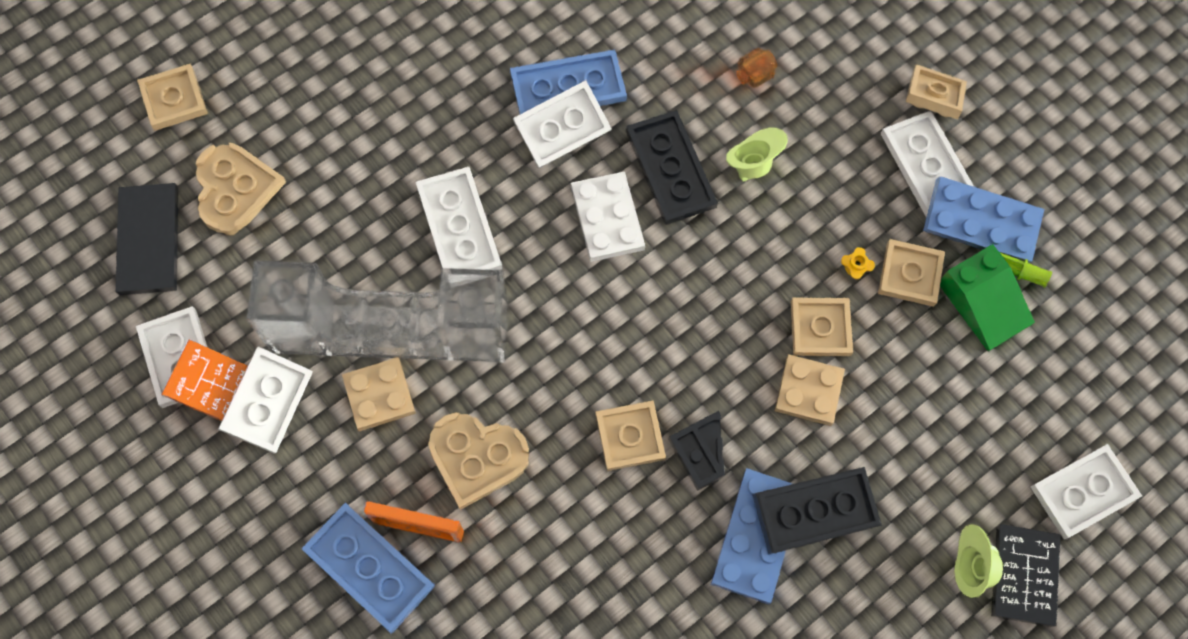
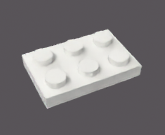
[513,80,612,168]
[571,171,645,262]
[136,306,208,408]
[218,347,313,453]
[1031,444,1142,540]

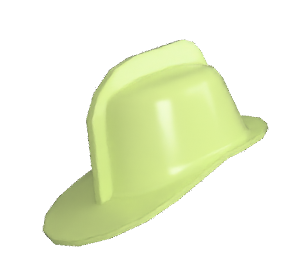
[726,128,788,181]
[954,524,1003,598]

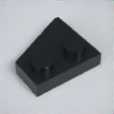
[668,410,725,491]

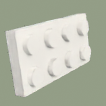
[880,111,974,217]
[416,167,502,285]

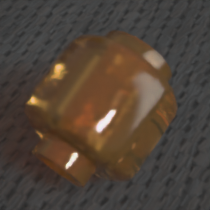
[736,47,778,88]

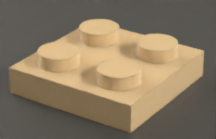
[137,63,208,131]
[906,64,967,120]
[878,239,945,307]
[790,298,853,356]
[774,354,845,426]
[342,357,416,432]
[595,400,666,471]

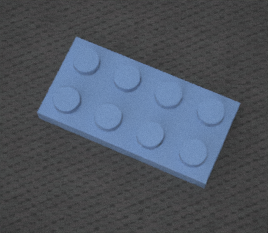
[510,50,627,114]
[923,176,1044,263]
[710,468,793,604]
[301,503,435,633]

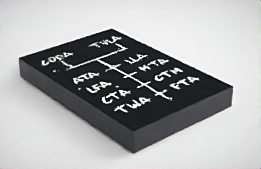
[991,524,1061,627]

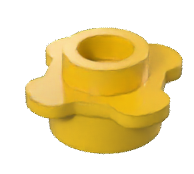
[841,247,875,279]

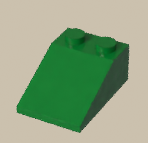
[940,244,1035,352]

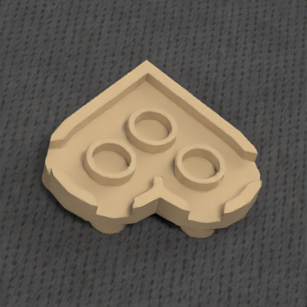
[196,143,286,236]
[428,412,529,510]

